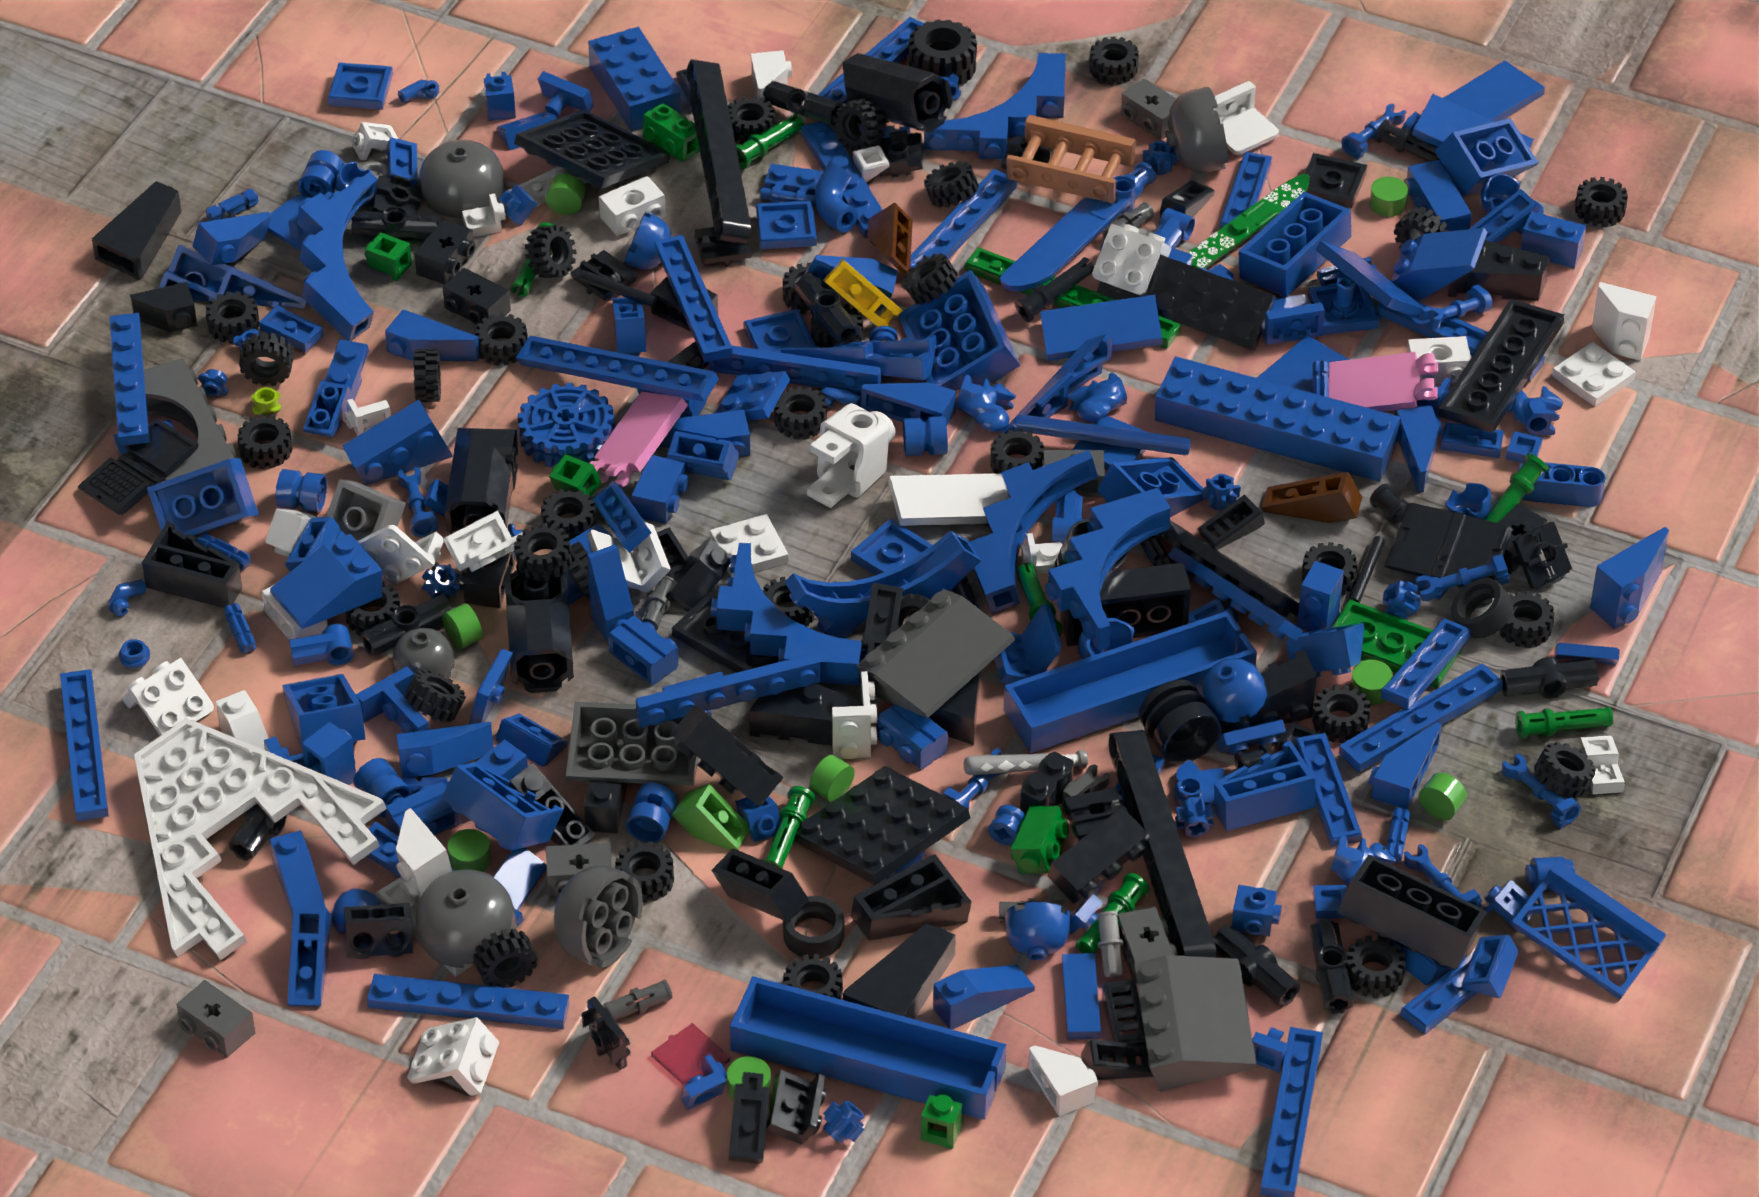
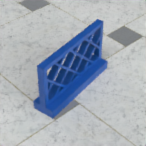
[1511,861,1666,1000]

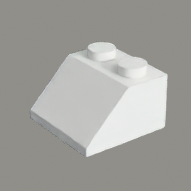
[1592,282,1657,361]
[396,808,452,901]

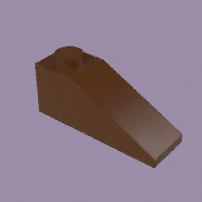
[867,202,913,275]
[1261,472,1363,523]

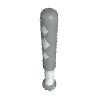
[963,750,1088,775]

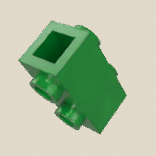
[642,103,700,162]
[1010,806,1069,874]

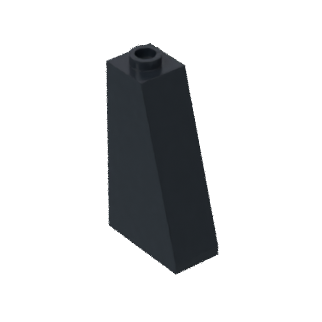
[92,181,181,280]
[843,923,956,1019]

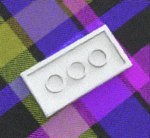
[888,473,1009,526]

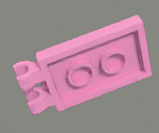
[1329,352,1438,412]
[589,392,688,487]

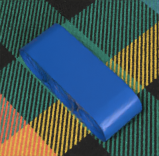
[1518,462,1606,507]

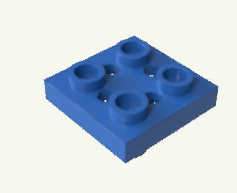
[1308,276,1379,335]

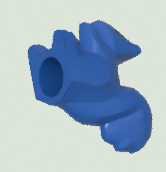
[1067,372,1127,422]
[956,374,1016,432]
[1507,386,1563,436]
[1330,835,1396,885]

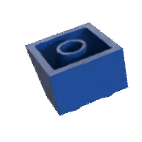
[1286,623,1364,678]

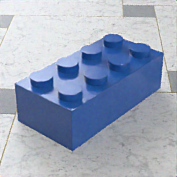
[588,27,682,132]
[1238,191,1352,297]

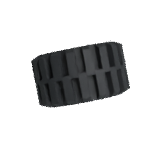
[908,19,977,85]

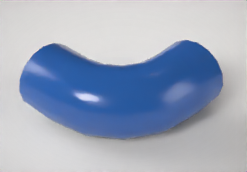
[815,161,858,233]

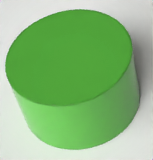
[546,173,586,215]
[1370,177,1408,217]
[442,603,483,649]
[1350,660,1393,705]
[810,755,855,802]
[1419,773,1467,820]
[448,829,491,872]
[727,1056,771,1100]

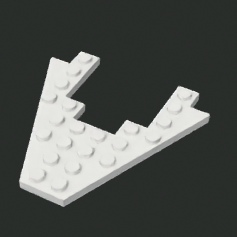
[134,718,387,960]

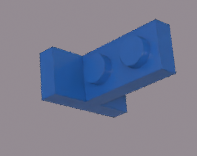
[355,666,429,733]

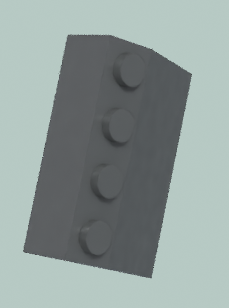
[856,589,1015,718]
[566,702,699,786]
[1134,955,1257,1091]

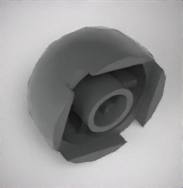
[392,628,455,679]

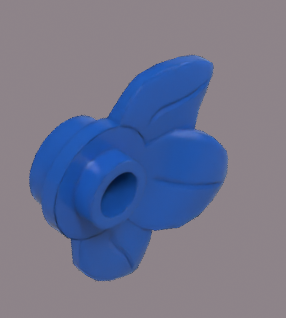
[1174,760,1225,806]

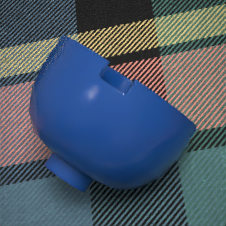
[623,211,671,270]
[1202,658,1267,722]
[1005,902,1070,961]

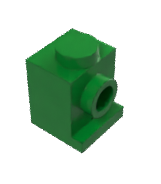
[365,233,412,281]
[549,454,602,498]
[921,1095,964,1149]

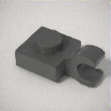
[1062,764,1110,815]

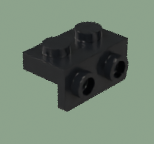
[766,1070,827,1145]

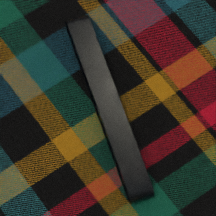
[686,59,751,245]
[1108,730,1216,958]

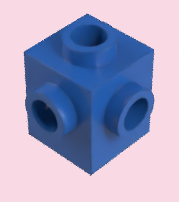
[1232,885,1282,937]

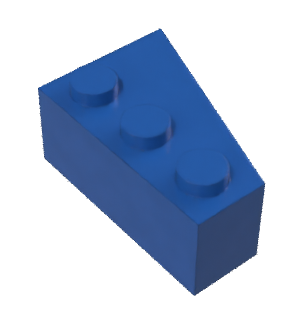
[342,400,453,485]
[1214,740,1315,831]
[442,762,564,850]

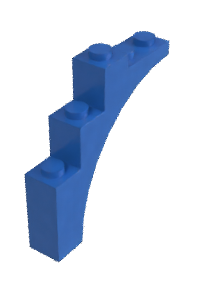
[924,53,1066,160]
[296,172,378,341]
[969,450,1098,614]
[1045,488,1171,650]
[785,530,981,639]
[711,543,862,685]

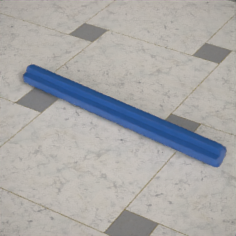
[1014,414,1191,456]

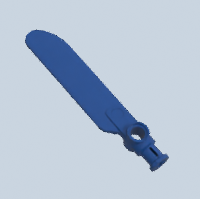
[1000,162,1156,292]

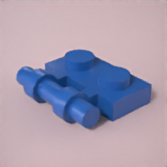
[760,164,823,207]

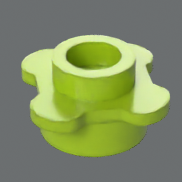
[251,387,282,415]

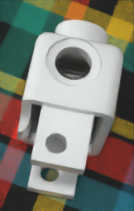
[807,403,895,508]

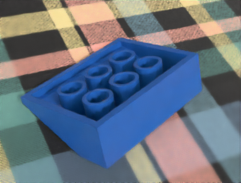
[898,270,1021,390]

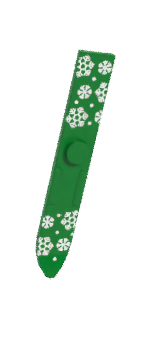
[1188,174,1310,269]

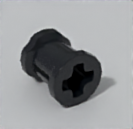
[1234,744,1273,770]

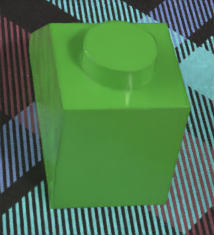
[672,784,749,850]

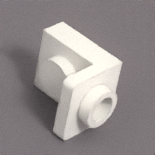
[352,122,398,160]
[462,194,505,237]
[344,398,391,436]
[1021,533,1062,575]

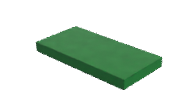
[1333,600,1462,689]

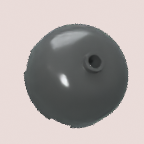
[1165,87,1228,173]
[419,140,505,218]
[554,866,643,968]
[416,869,516,968]

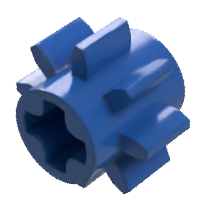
[1142,140,1177,175]
[1202,474,1240,511]
[421,562,460,599]
[1383,580,1421,619]
[1175,797,1215,837]
[823,1100,864,1143]

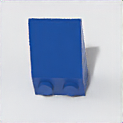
[1435,118,1538,197]
[1391,228,1487,302]
[1097,457,1204,517]
[147,458,259,537]
[1590,527,1669,630]
[270,534,383,629]
[282,674,366,747]

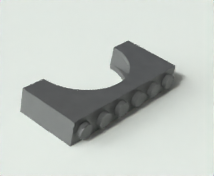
[144,358,246,481]

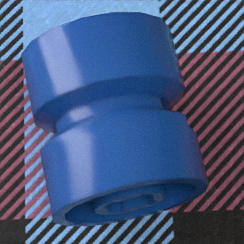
[298,150,344,199]
[903,416,948,457]
[275,469,327,513]
[353,758,412,818]
[625,782,678,843]

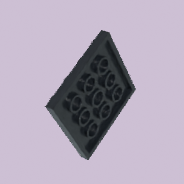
[514,110,671,188]
[794,766,971,885]

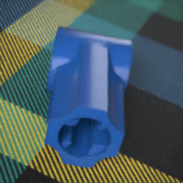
[1154,208,1195,248]
[1052,490,1084,545]
[289,624,354,666]

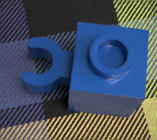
[484,72,516,121]

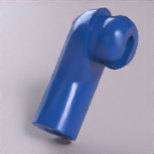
[108,579,146,616]

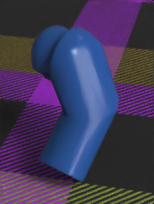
[398,80,440,103]
[820,387,861,408]

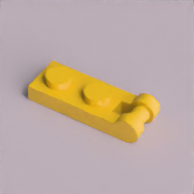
[824,258,903,327]

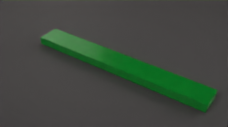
[964,247,1181,349]

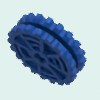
[517,383,615,468]

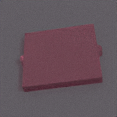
[651,1023,731,1086]

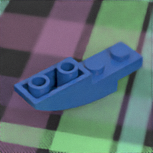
[303,339,369,437]

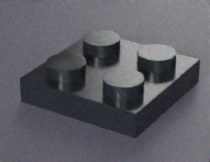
[1304,153,1367,209]

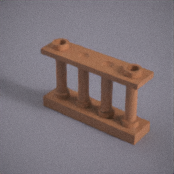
[1007,115,1135,204]

